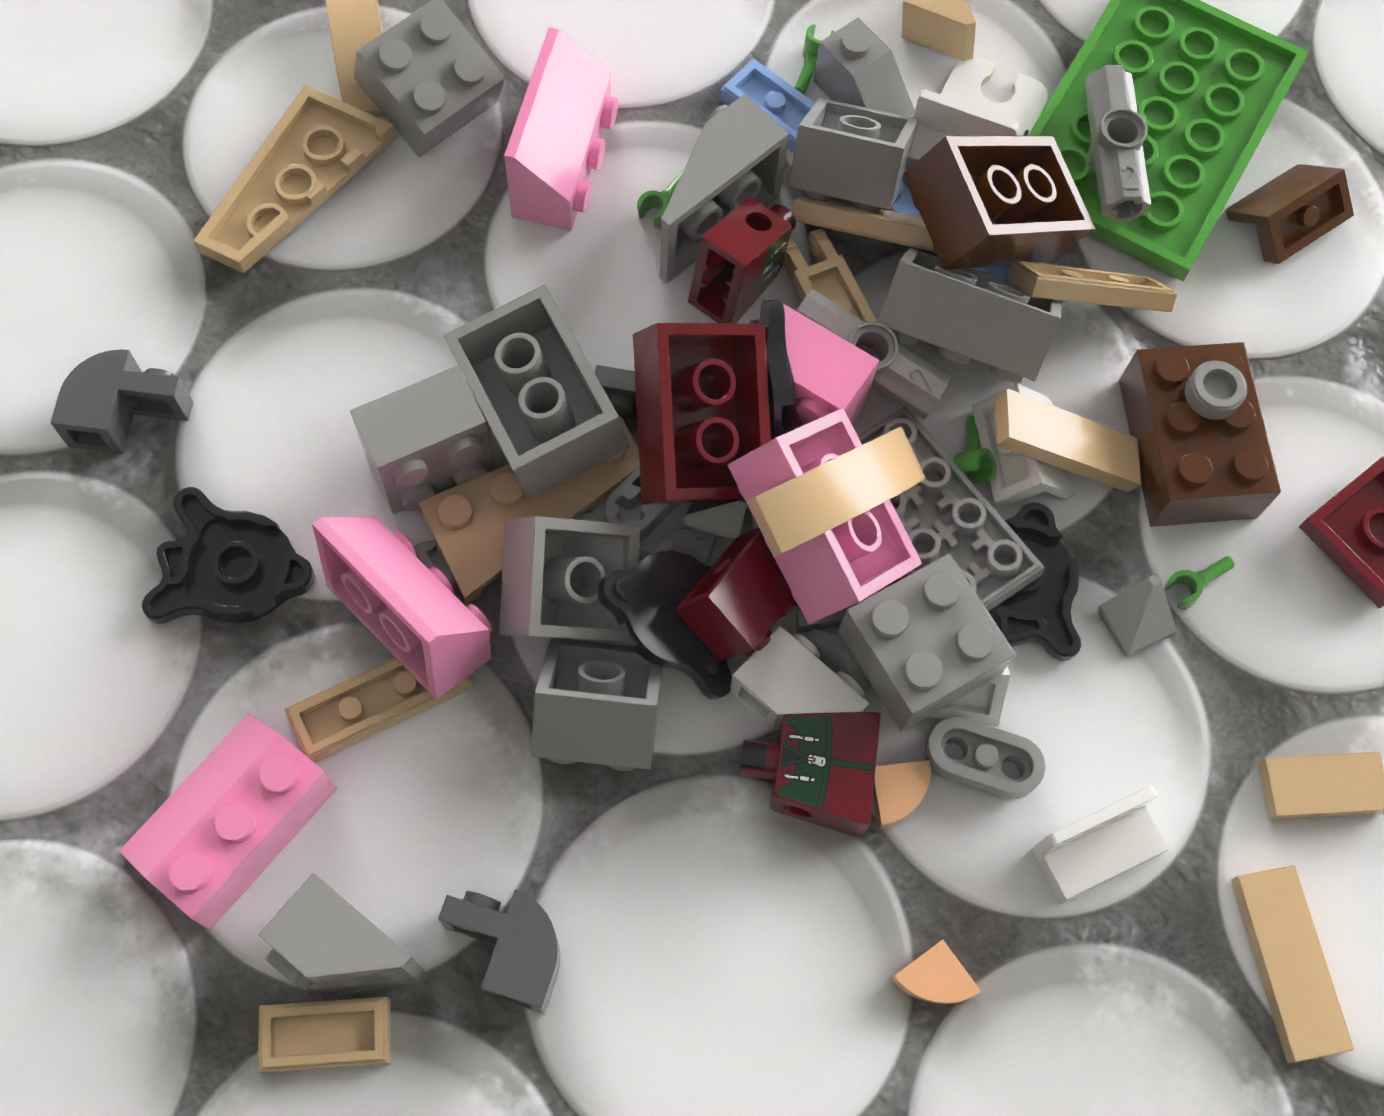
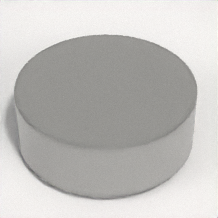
[1185,360,1247,420]

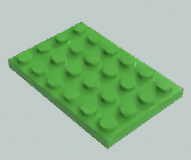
[1028,0,1309,281]

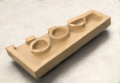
[193,85,397,273]
[418,417,640,606]

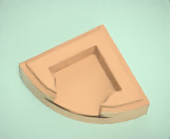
[873,760,931,829]
[891,939,981,1004]

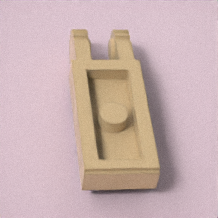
[783,228,877,356]

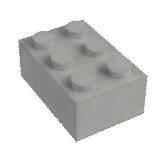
[877,247,1062,383]
[443,284,629,499]

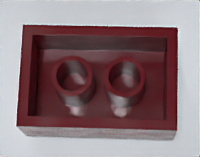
[633,323,771,505]

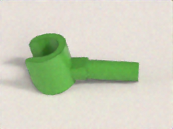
[795,24,835,95]
[637,170,683,229]
[953,416,997,484]
[1164,556,1234,610]

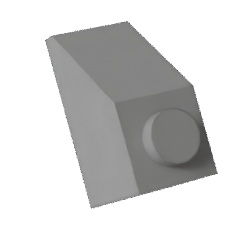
[813,17,915,118]

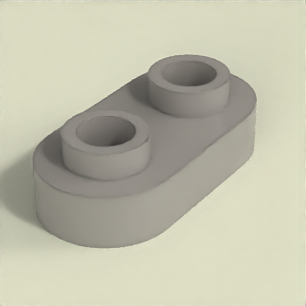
[925,717,1046,799]

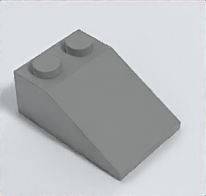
[660,94,789,284]

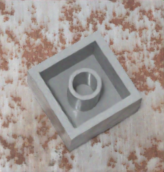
[354,0,506,158]
[350,365,495,515]
[838,553,1016,732]

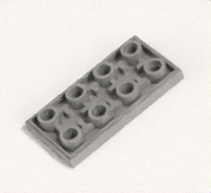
[858,407,1045,611]

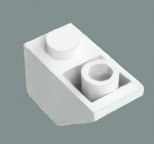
[730,626,870,730]

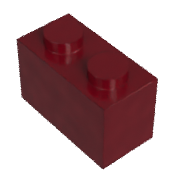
[675,527,798,662]

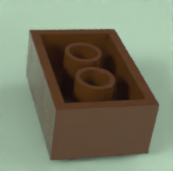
[903,136,1096,270]
[1119,342,1281,527]

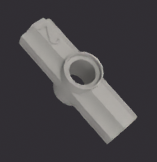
[1084,65,1151,222]
[796,289,952,420]

